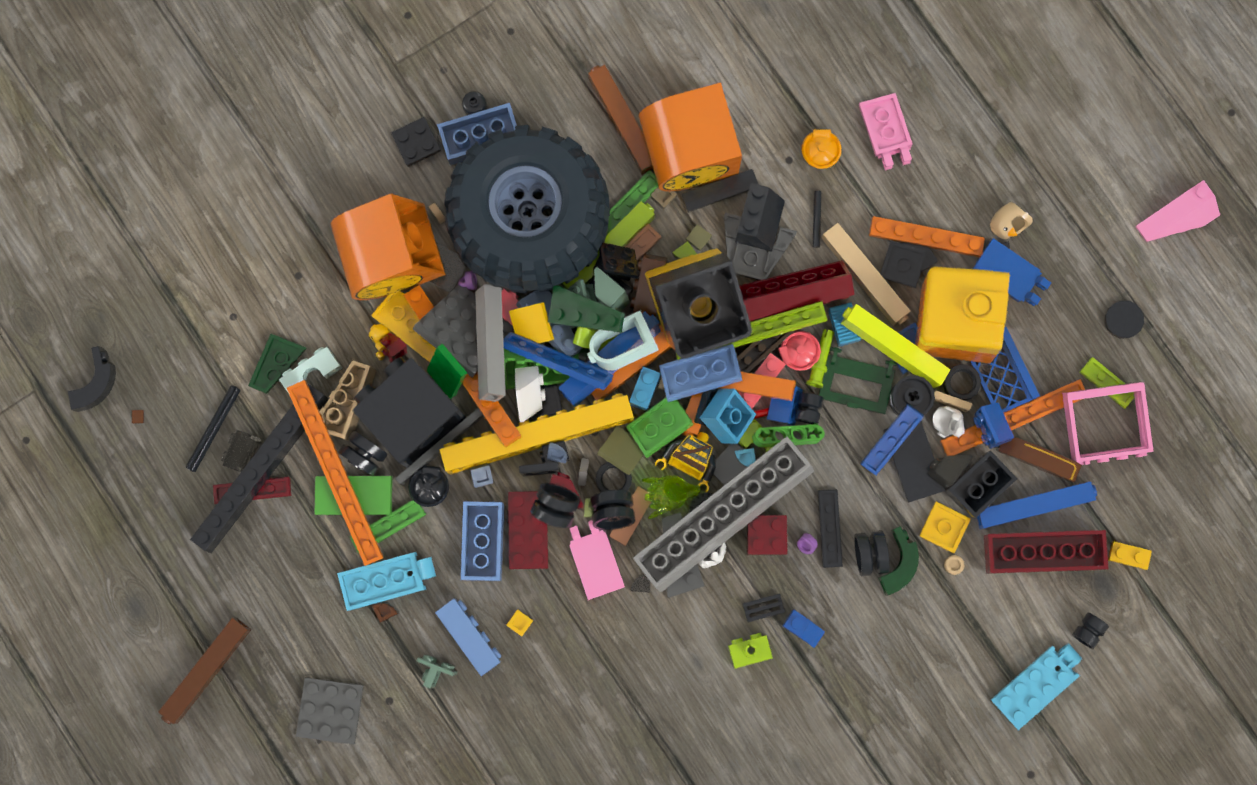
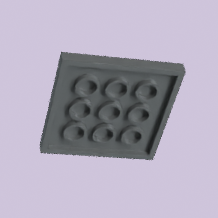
[413,285,515,377]

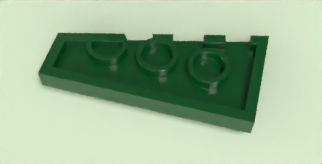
[548,285,625,333]

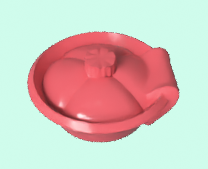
[778,331,821,371]

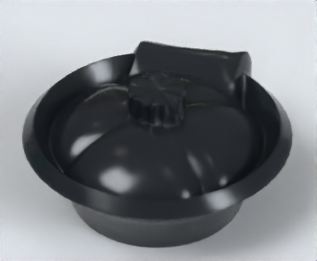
[408,465,449,507]

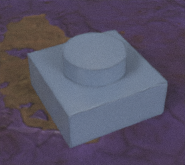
[469,463,493,488]

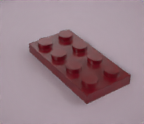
[508,491,548,570]

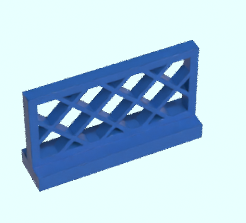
[970,327,1040,413]

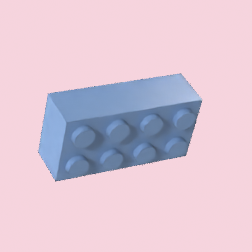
[437,103,517,166]
[461,501,504,581]

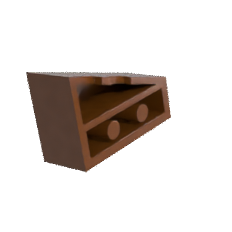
[630,254,667,317]

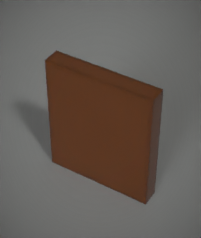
[132,410,144,424]

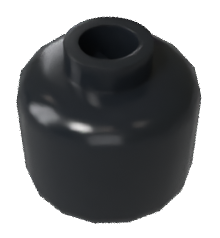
[462,91,487,115]

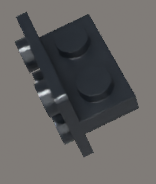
[593,243,639,281]

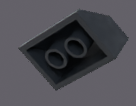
[735,183,785,252]
[945,450,1018,518]

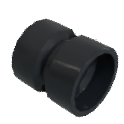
[794,392,824,425]
[1072,612,1109,650]

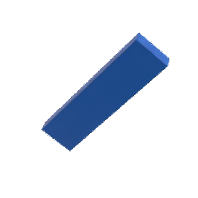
[861,404,924,475]

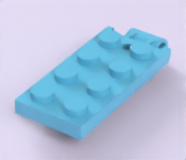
[337,552,436,611]
[991,643,1082,730]

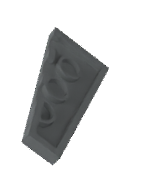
[662,512,704,598]

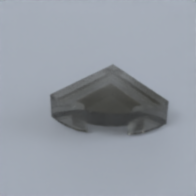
[630,574,650,593]

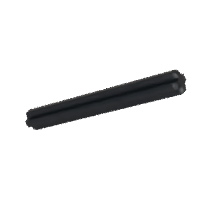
[186,385,240,472]

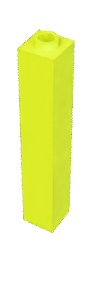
[841,304,951,388]

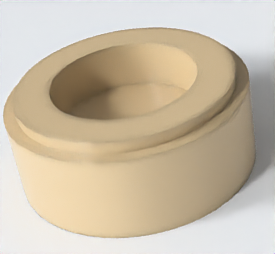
[944,555,964,575]

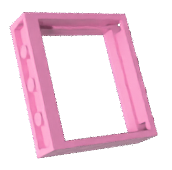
[1062,382,1154,465]

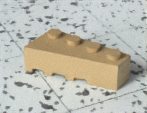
[320,361,376,441]

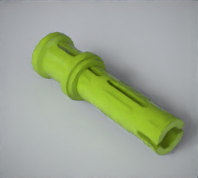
[806,329,835,388]

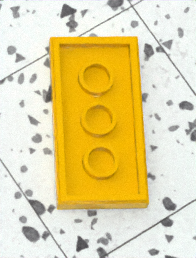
[371,291,436,363]

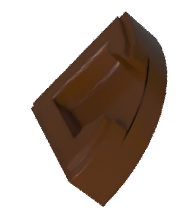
[372,603,398,622]

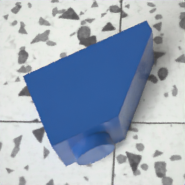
[782,610,825,648]

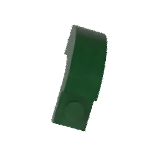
[878,526,919,596]

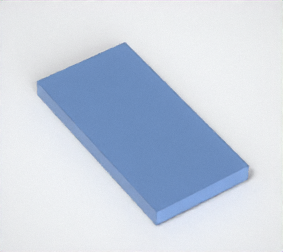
[659,344,743,402]

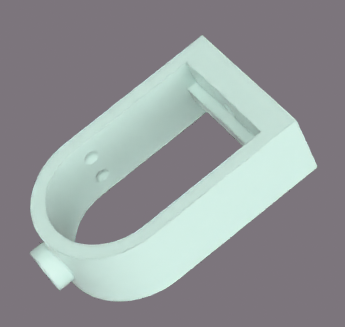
[587,311,659,370]

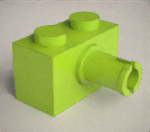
[728,632,773,668]

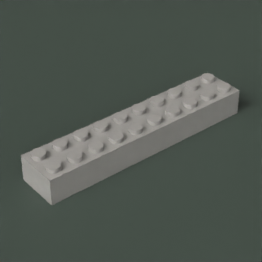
[633,437,814,593]

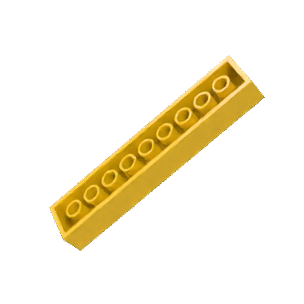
[439,393,634,475]

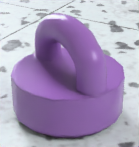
[458,271,477,290]
[797,533,818,554]

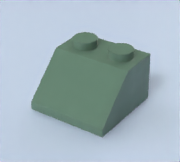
[594,267,630,312]

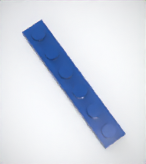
[503,332,613,390]

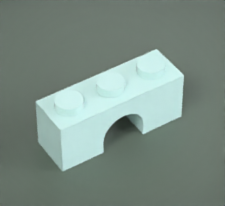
[279,347,342,394]

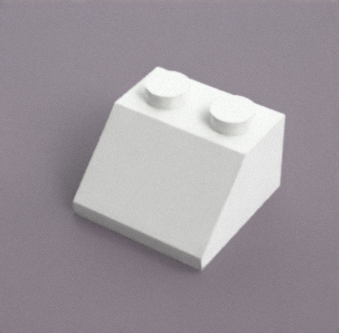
[515,366,546,422]

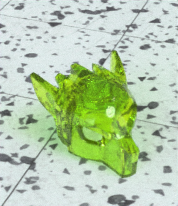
[642,475,700,519]

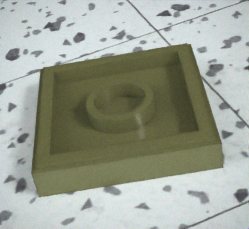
[597,426,644,475]

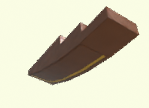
[999,437,1082,483]

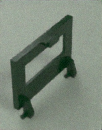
[819,347,897,415]

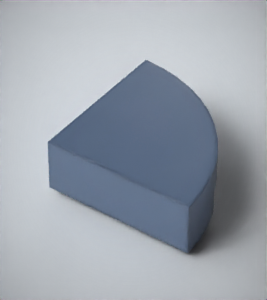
[547,442,567,463]

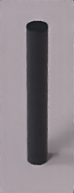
[813,191,822,248]

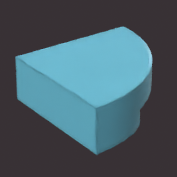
[735,448,756,467]

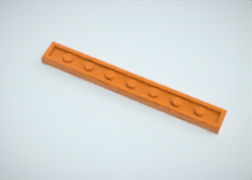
[940,379,1085,458]

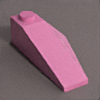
[1135,180,1220,242]

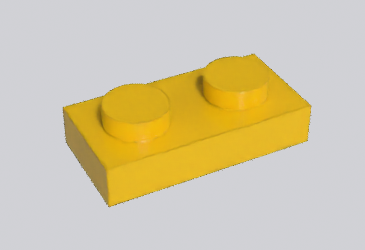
[1108,541,1152,570]

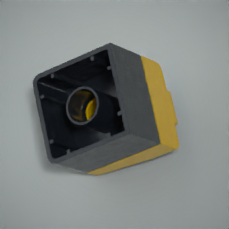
[645,249,752,359]

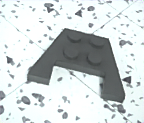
[724,213,797,281]

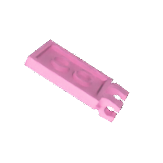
[859,93,912,170]
[569,520,625,600]

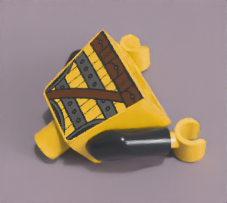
[655,432,716,492]

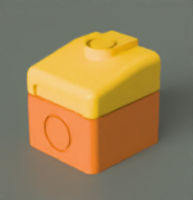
[915,267,1010,364]

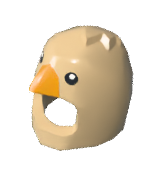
[990,202,1033,239]

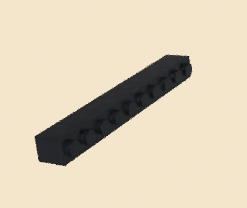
[190,384,329,554]

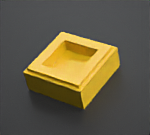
[506,609,534,636]

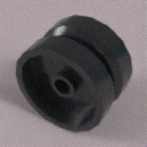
[889,375,935,416]
[338,430,388,476]
[530,483,581,528]
[590,490,636,530]
[854,530,889,576]

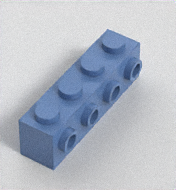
[435,598,502,676]

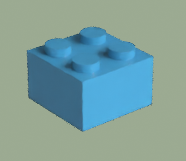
[700,389,756,444]

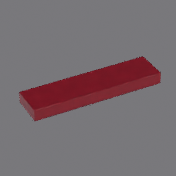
[213,477,292,504]

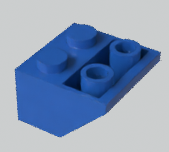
[973,402,1014,449]

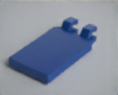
[972,238,1051,306]

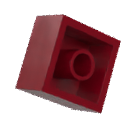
[747,515,787,555]

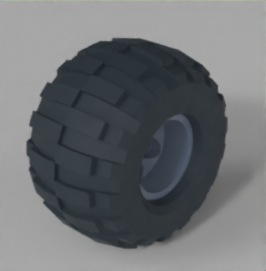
[444,125,610,293]

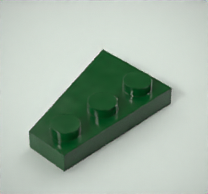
[248,334,307,394]

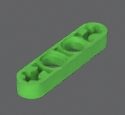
[752,424,825,447]

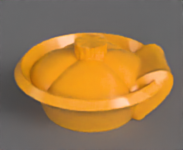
[802,129,841,169]

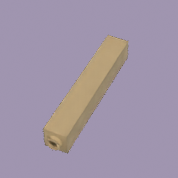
[821,223,910,326]

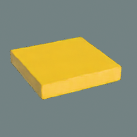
[509,302,554,343]
[919,502,971,554]

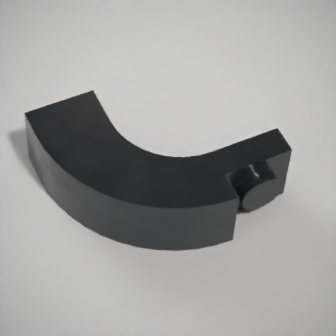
[68,346,116,412]

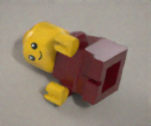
[369,324,407,363]

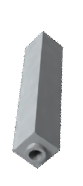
[475,284,505,402]

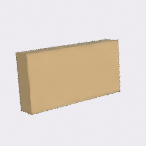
[934,391,972,412]

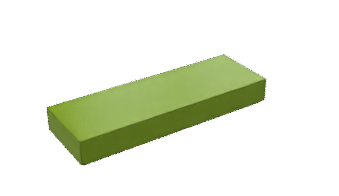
[1079,357,1135,409]

